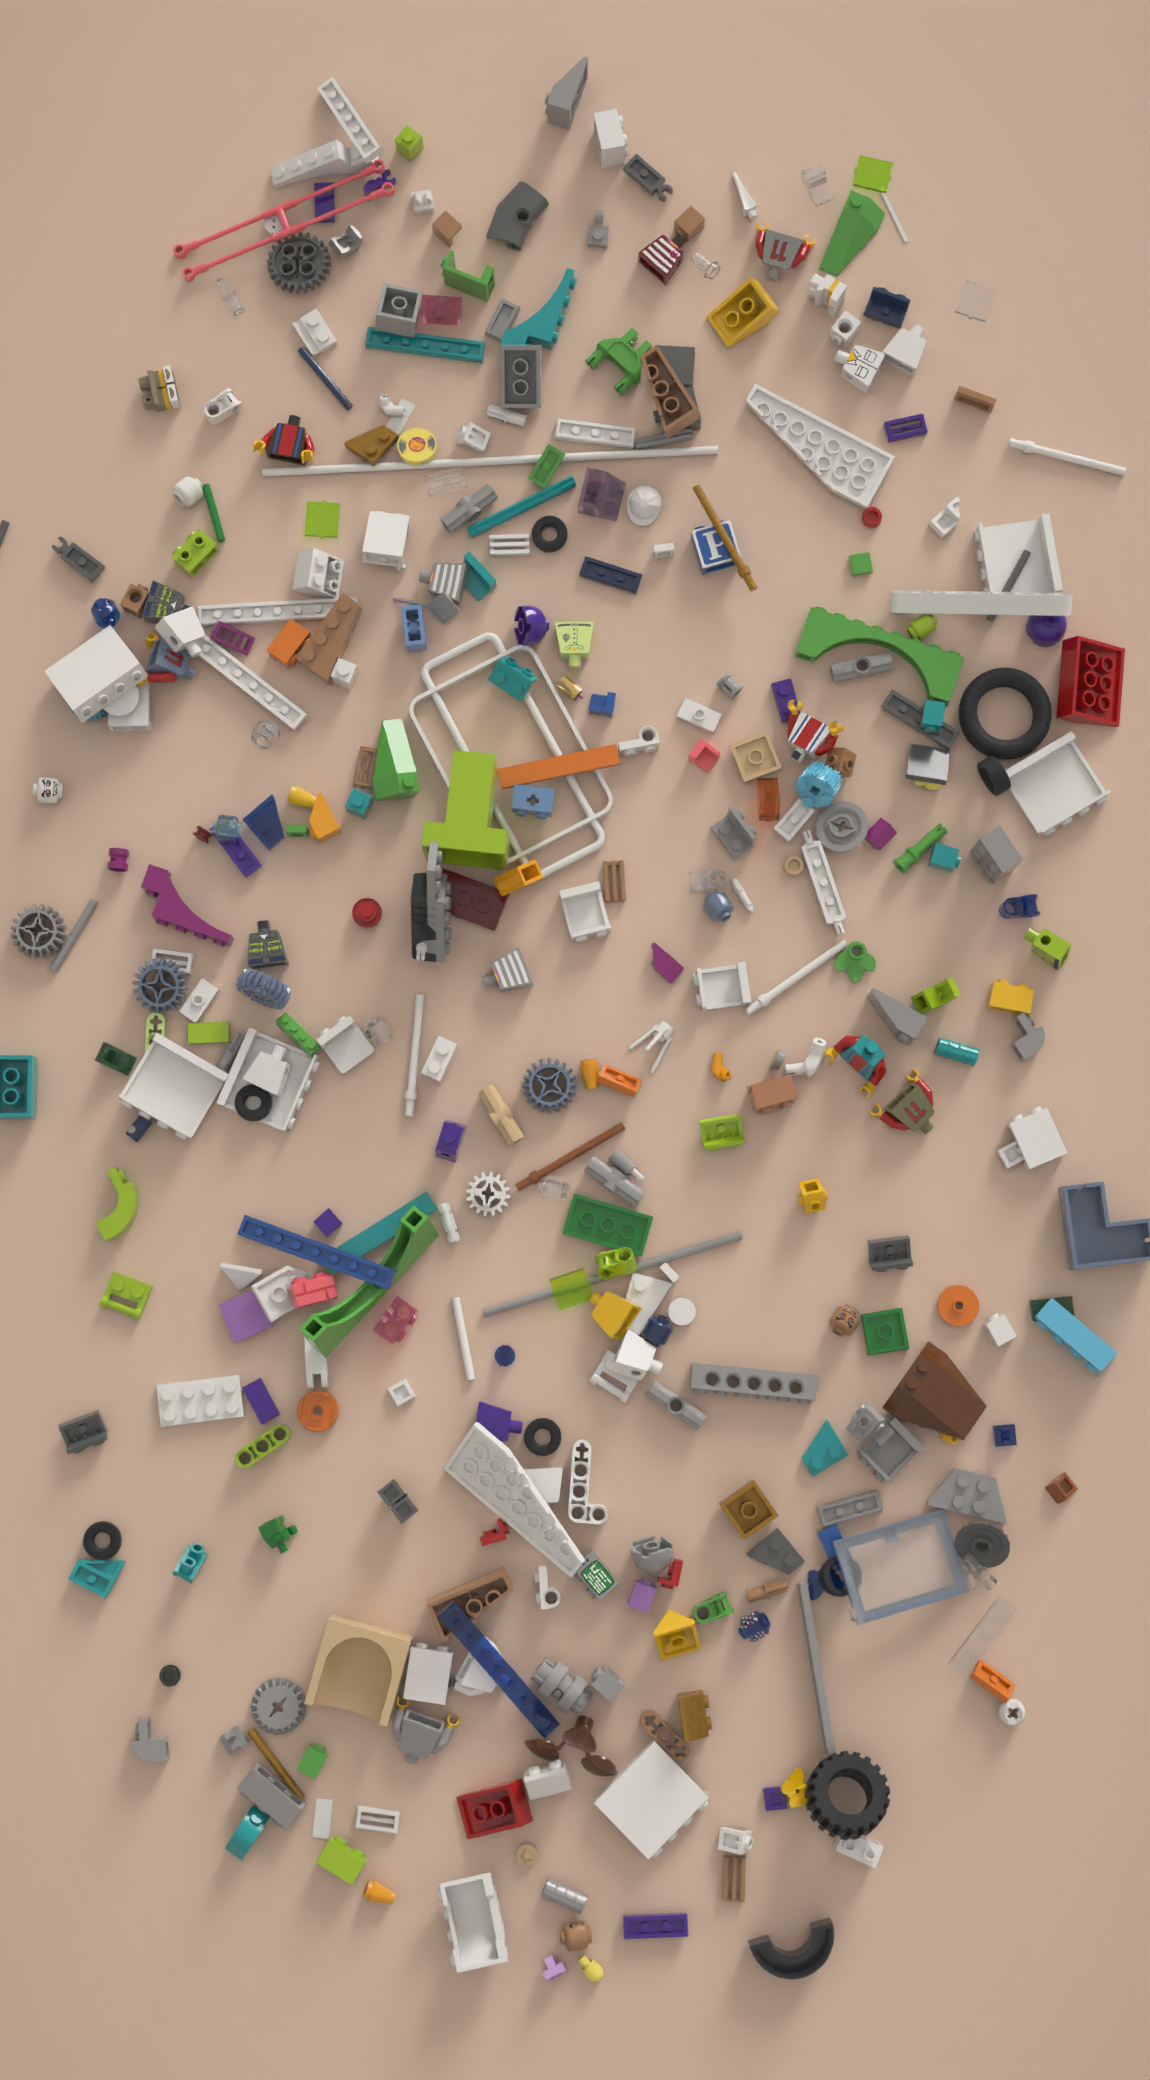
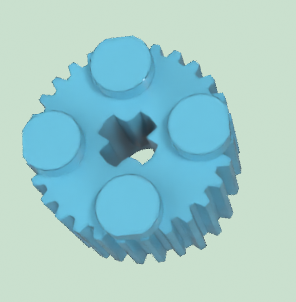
[795,761,842,808]

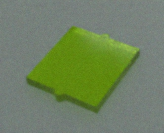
[853,155,893,193]
[305,500,340,539]
[549,1268,593,1310]

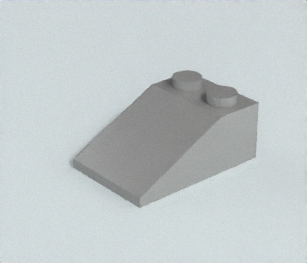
[545,56,588,130]
[867,987,927,1045]

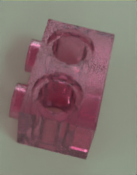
[373,1296,419,1344]

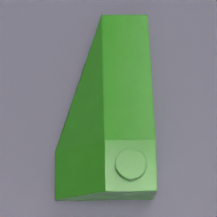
[819,190,885,276]
[372,719,420,801]

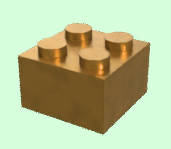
[718,1480,778,1540]

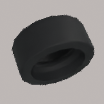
[977,756,1011,796]
[819,1556,862,1597]

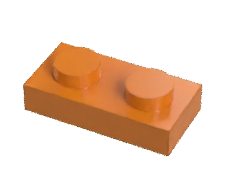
[597,1064,642,1097]
[970,1659,1015,1703]

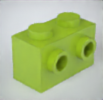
[172,529,219,578]
[316,1836,367,1885]

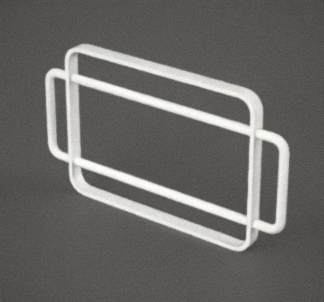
[409,632,613,877]

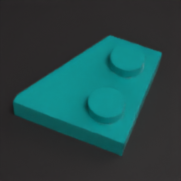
[68,1560,126,1599]

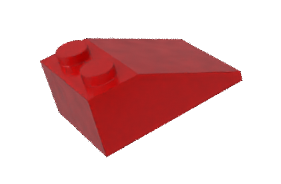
[456,1778,533,1839]

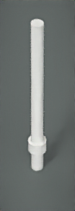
[1008,438,1126,476]
[745,939,848,1015]
[404,994,424,1117]

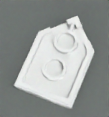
[251,1266,315,1322]

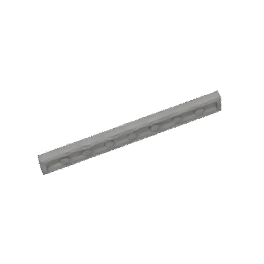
[797,1581,835,1756]

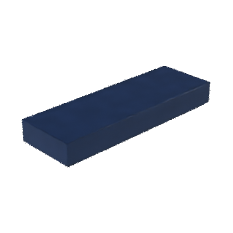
[579,556,642,595]

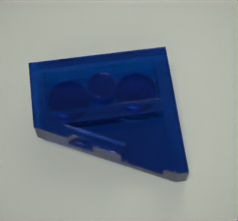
[242,795,285,851]

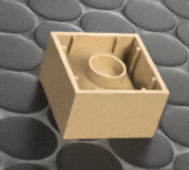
[304,1614,414,1727]

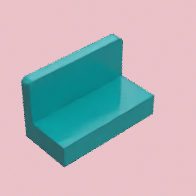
[463,551,496,601]

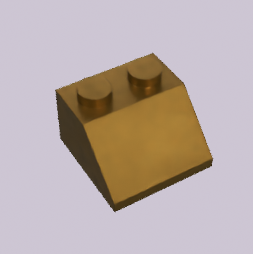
[677,1690,712,1742]

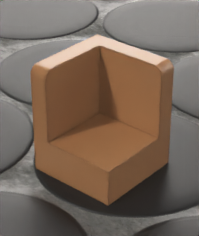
[432,210,462,247]

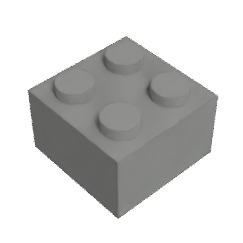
[375,283,423,338]

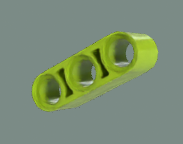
[235,1424,291,1468]

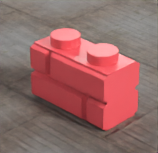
[288,1271,338,1309]

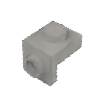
[329,224,363,259]

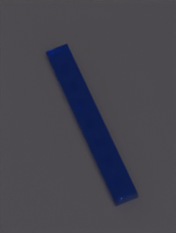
[437,1600,560,1739]

